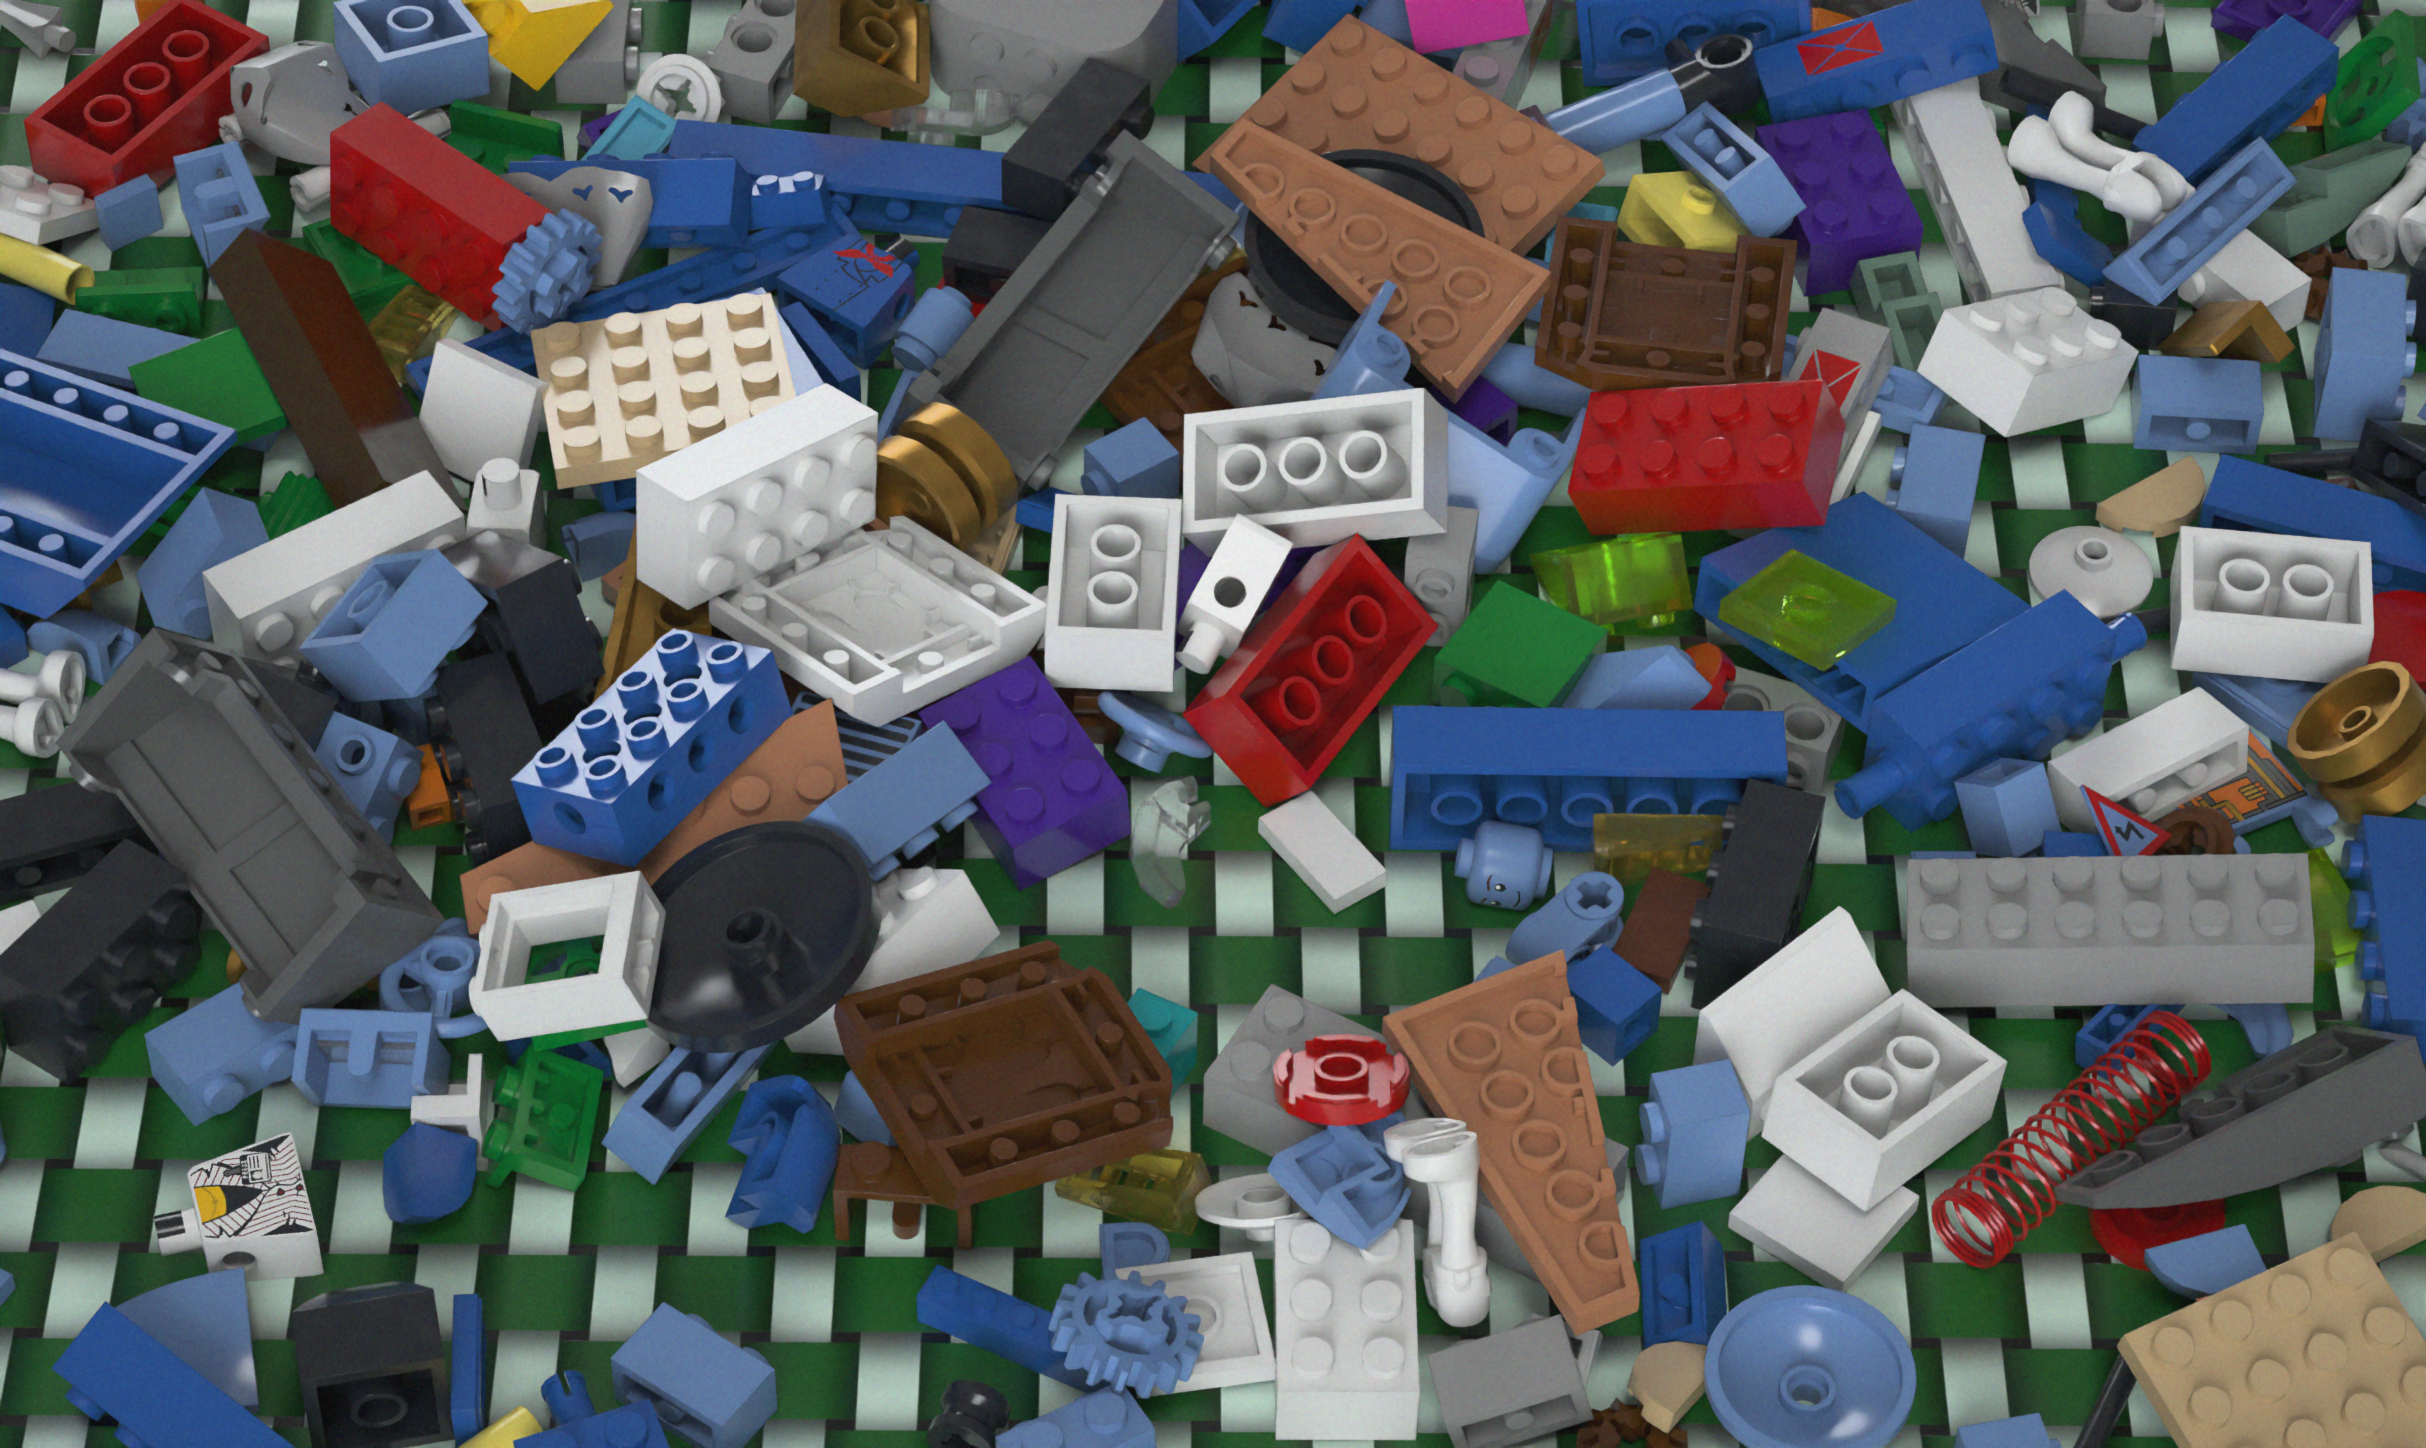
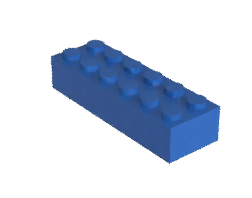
[1388,705,1788,854]

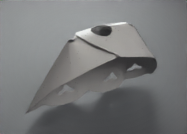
[230,40,369,165]
[498,166,653,293]
[1190,272,1336,409]

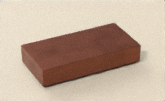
[1613,867,1713,994]

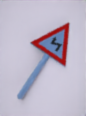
[2079,784,2172,856]

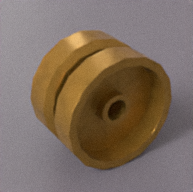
[876,402,1018,553]
[2287,661,2426,824]

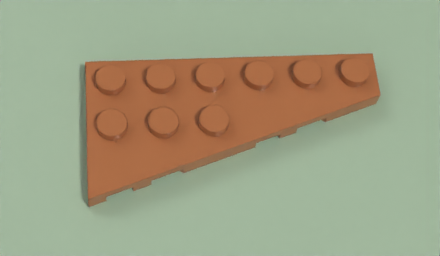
[1210,118,1552,404]
[460,698,848,940]
[1382,949,1640,1336]

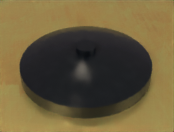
[1243,149,1485,345]
[643,821,882,1053]

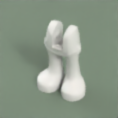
[2008,91,2187,224]
[2346,141,2426,268]
[0,649,86,758]
[1384,1118,1492,1327]

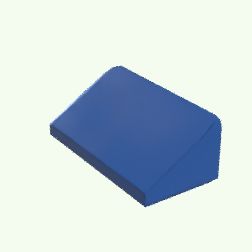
[1640,1220,1727,1350]

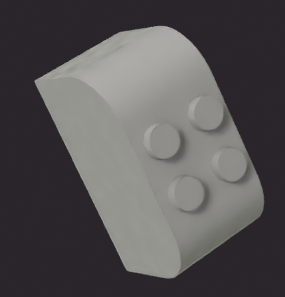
[929,0,1178,124]

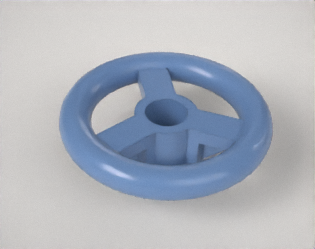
[1097,690,1214,773]
[379,934,488,1039]

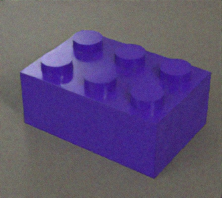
[1754,108,1924,297]
[918,655,1132,892]

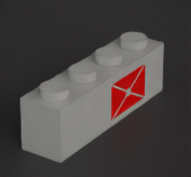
[1452,0,1563,110]
[1727,307,1894,540]

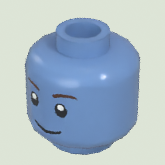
[1454,820,1553,911]

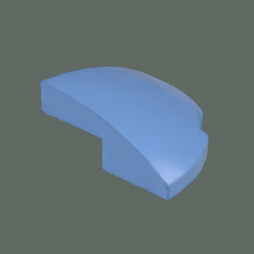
[1267,1109,1412,1250]
[115,1267,260,1413]

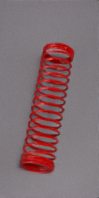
[1931,1010,2211,1269]

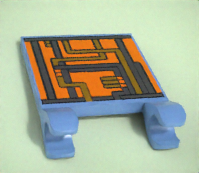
[2175,719,2338,854]

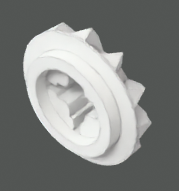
[635,54,726,123]

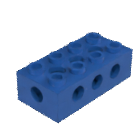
[1575,0,1813,87]
[511,628,793,868]

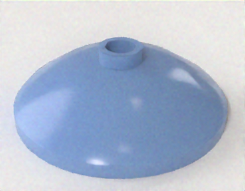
[1703,1285,1916,1448]

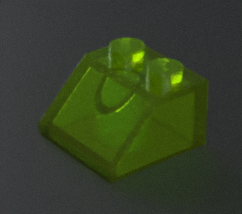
[1530,533,1693,636]

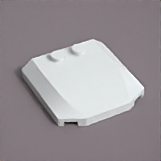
[709,515,1047,727]

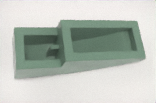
[2246,139,2412,258]
[1849,251,1960,407]

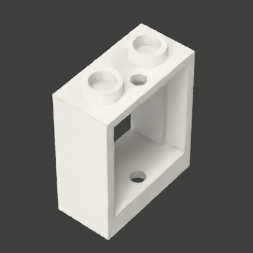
[469,871,666,1041]

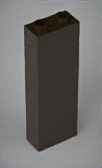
[208,227,469,517]

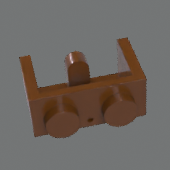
[833,1141,978,1250]

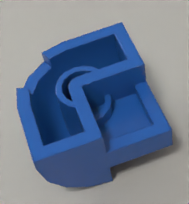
[725,1075,841,1234]

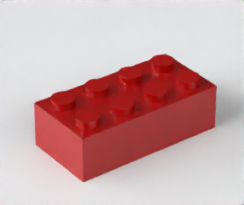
[23,0,270,201]
[330,101,554,332]
[1567,379,1846,535]
[1182,533,1439,808]

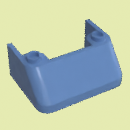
[1310,280,1587,574]

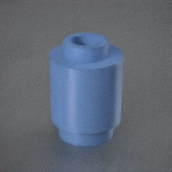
[891,286,975,372]

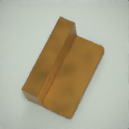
[2158,300,2296,363]

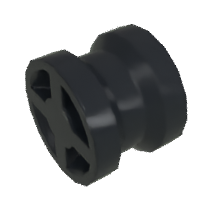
[927,1380,1010,1448]

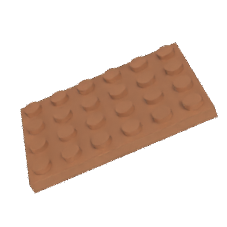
[1191,13,1606,257]

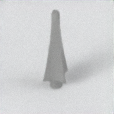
[0,0,76,59]

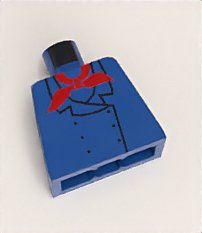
[777,235,920,371]

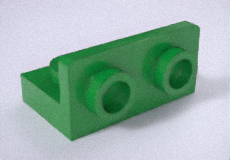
[445,99,565,176]
[75,266,205,335]
[481,1044,604,1192]

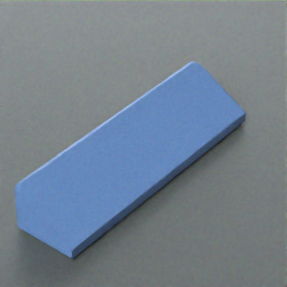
[2101,136,2298,306]

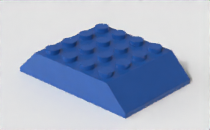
[0,349,238,619]

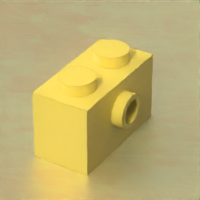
[1617,171,1751,253]

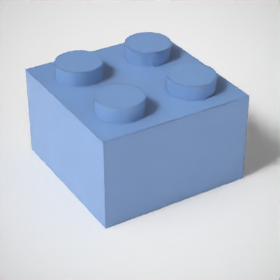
[333,0,490,117]
[2313,267,2416,442]
[298,548,488,703]

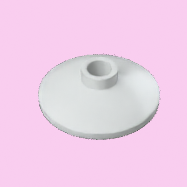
[2028,526,2153,618]
[1195,1173,1312,1242]

